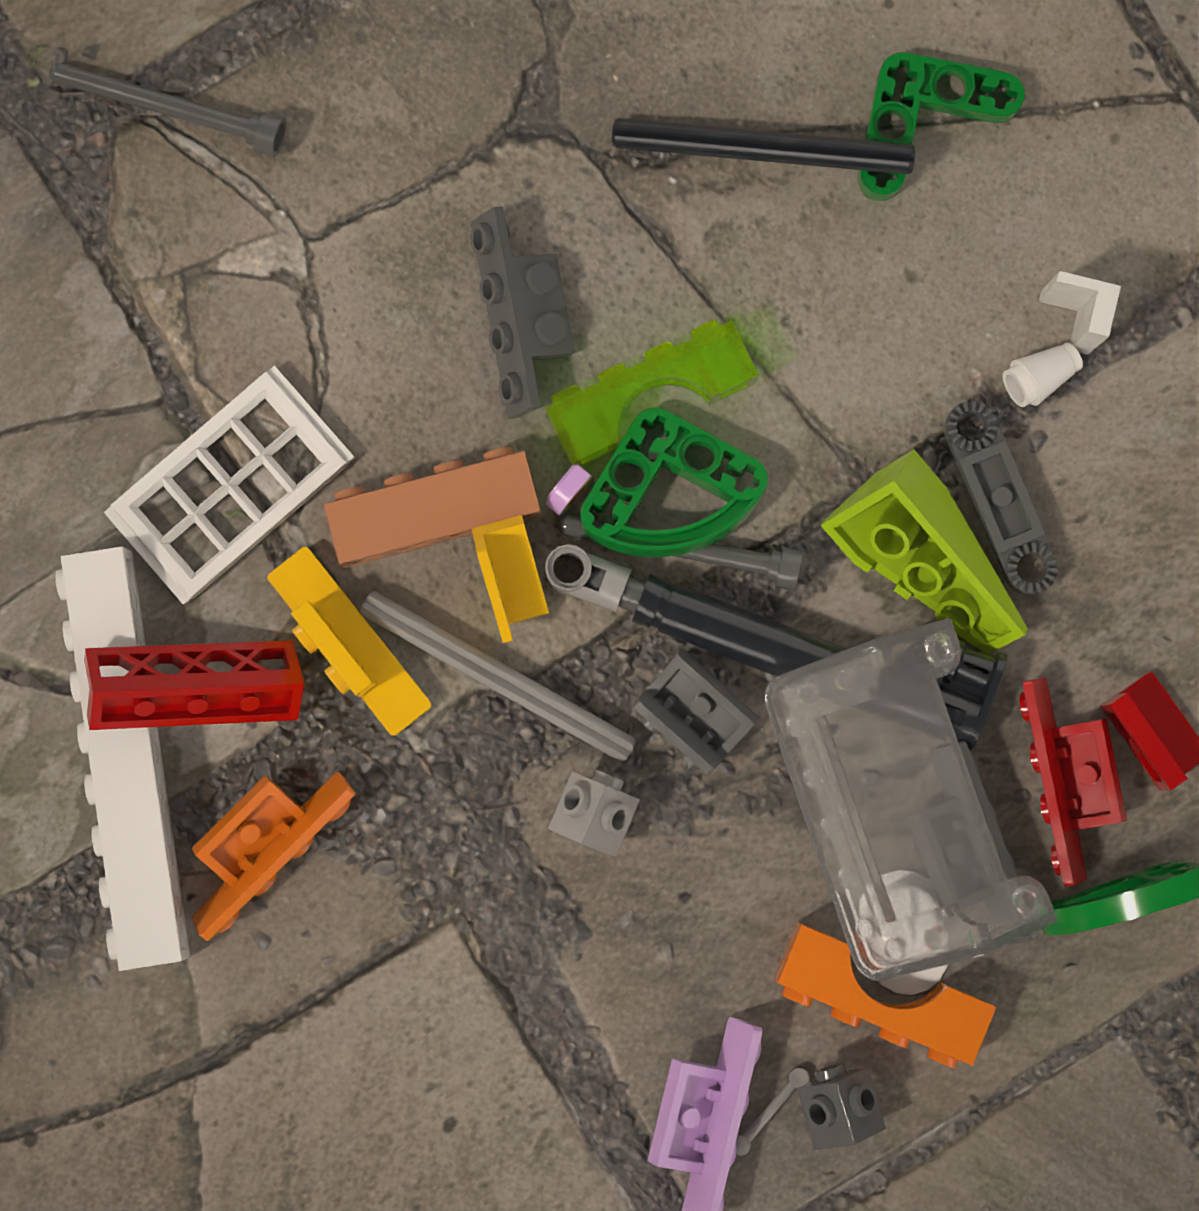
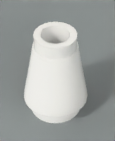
[1003,342,1083,407]

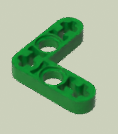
[858,52,1025,201]

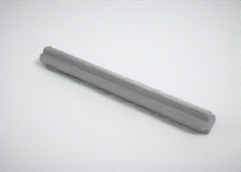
[360,591,636,762]

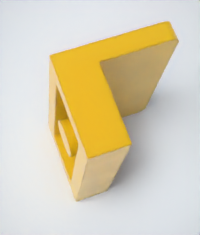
[472,515,549,643]

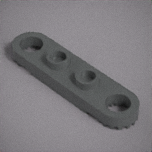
[944,400,1058,595]

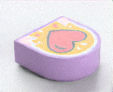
[546,464,595,516]

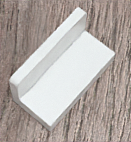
[1039,271,1121,355]

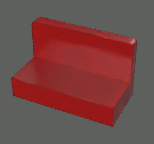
[1100,673,1199,791]

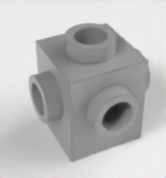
[548,770,640,857]

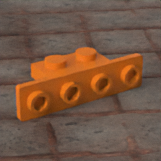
[192,772,355,941]

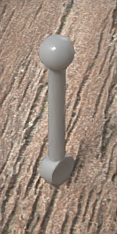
[736,1067,810,1156]

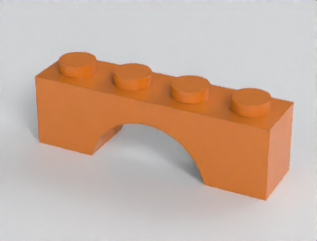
[774,922,996,1069]

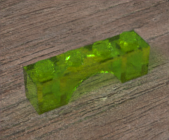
[545,319,759,467]

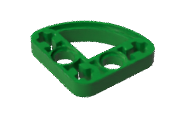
[580,407,768,557]
[1035,860,1199,936]

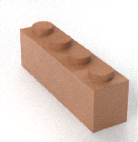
[324,447,542,568]

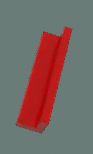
[84,640,304,730]

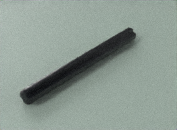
[612,118,916,174]

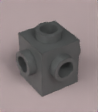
[797,1063,886,1150]

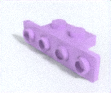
[647,1017,762,1211]

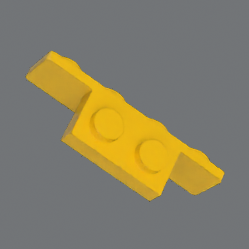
[267,547,432,736]

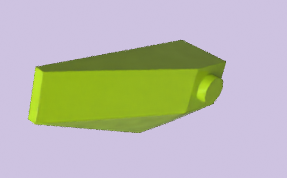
[821,449,1028,655]

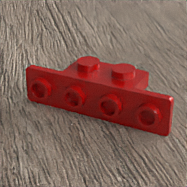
[1019,677,1127,887]

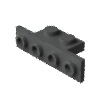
[470,206,575,419]

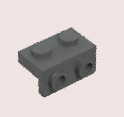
[632,649,760,775]

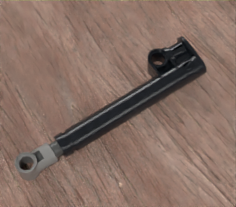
[545,544,1007,751]

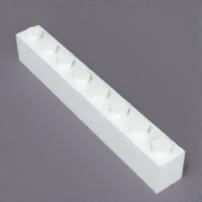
[55,547,190,971]

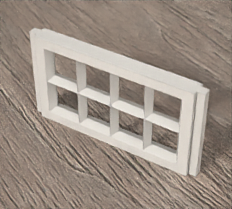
[104,365,355,605]

